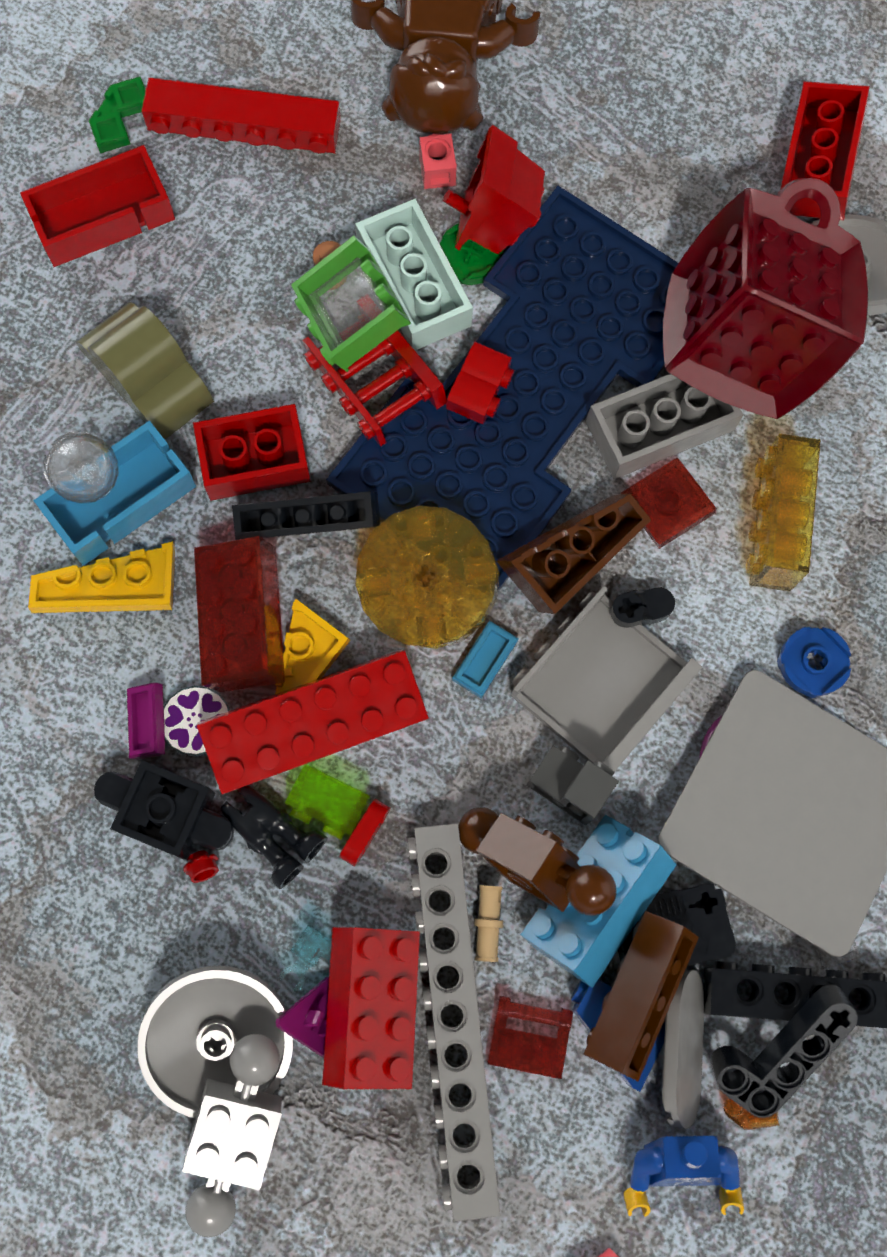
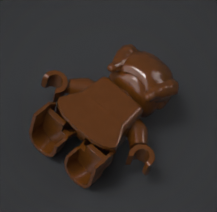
[350,0,541,134]

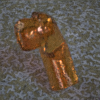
[724,1097,780,1130]

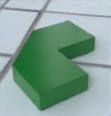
[89,76,146,154]

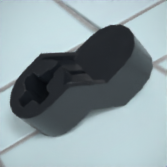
[610,587,675,628]

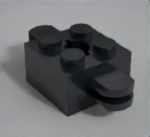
[94,760,234,861]

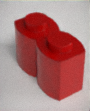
[446,342,515,424]

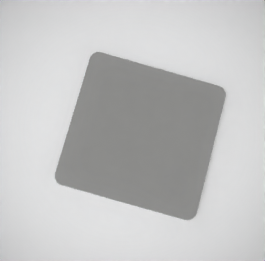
[658,670,887,957]

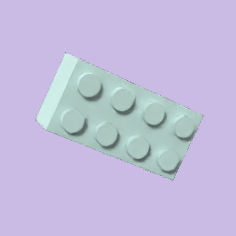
[355,199,473,350]

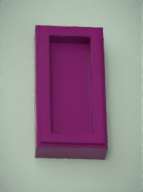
[127,682,165,760]

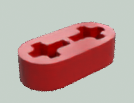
[339,798,391,867]

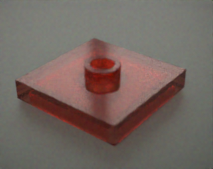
[621,457,717,549]

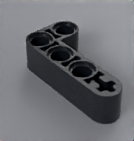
[710,985,858,1118]

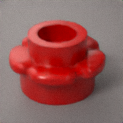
[183,850,219,883]

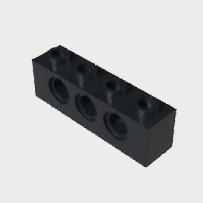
[232,491,381,540]

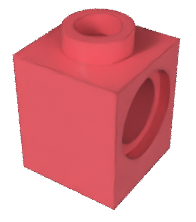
[419,134,457,189]

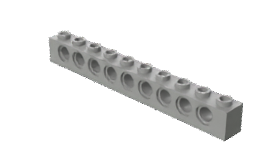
[408,823,500,1222]

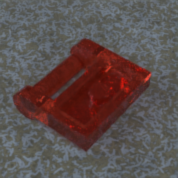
[487,995,573,1079]

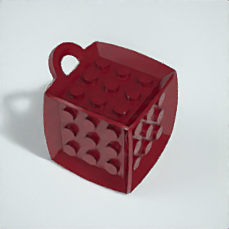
[663,178,868,419]

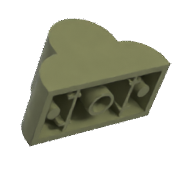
[76,302,214,440]

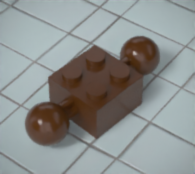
[458,807,617,916]

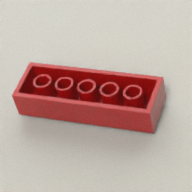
[196,650,429,794]

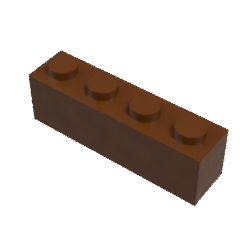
[583,911,699,1081]

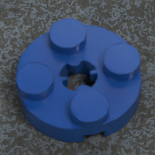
[777,627,851,698]

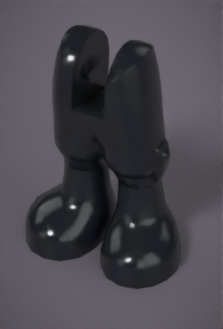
[220,785,327,889]

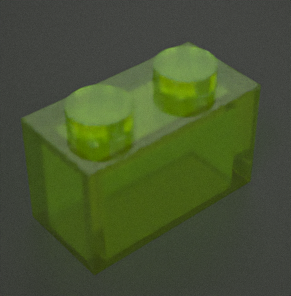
[285,764,371,840]

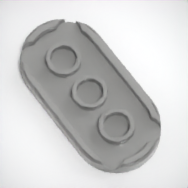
[662,970,704,1129]

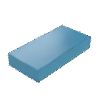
[452,621,519,699]

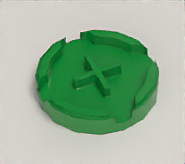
[440,224,503,285]

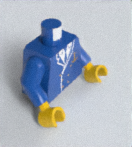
[623,1136,744,1216]

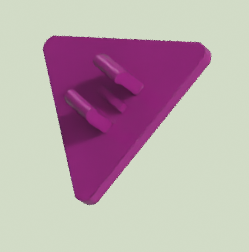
[275,977,329,1058]

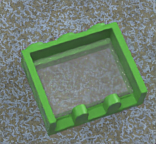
[291,235,411,372]

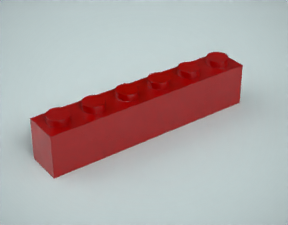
[142,77,341,154]

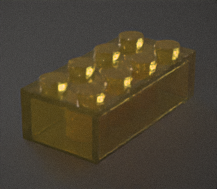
[745,434,821,592]

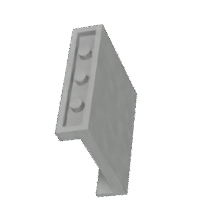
[511,586,702,772]

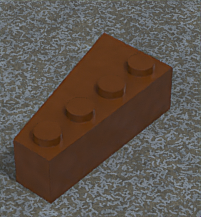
[496,494,651,614]

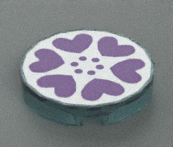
[164,686,230,757]

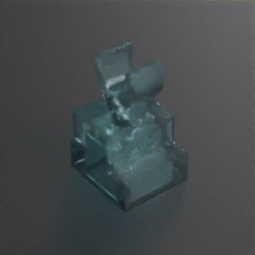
[279,925,332,992]

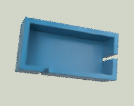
[33,420,196,566]
[520,815,677,988]

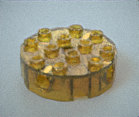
[355,506,500,649]

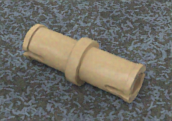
[474,885,504,962]

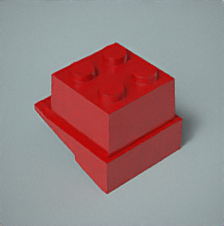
[443,125,545,255]

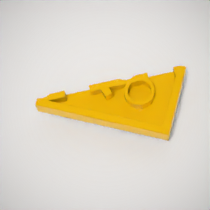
[275,599,350,694]

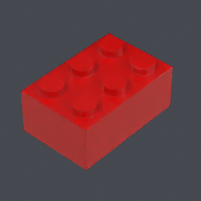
[193,404,311,501]

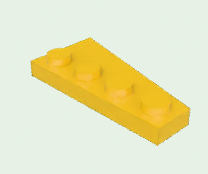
[28,541,175,613]

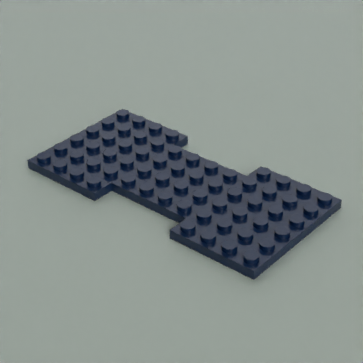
[326,186,678,599]

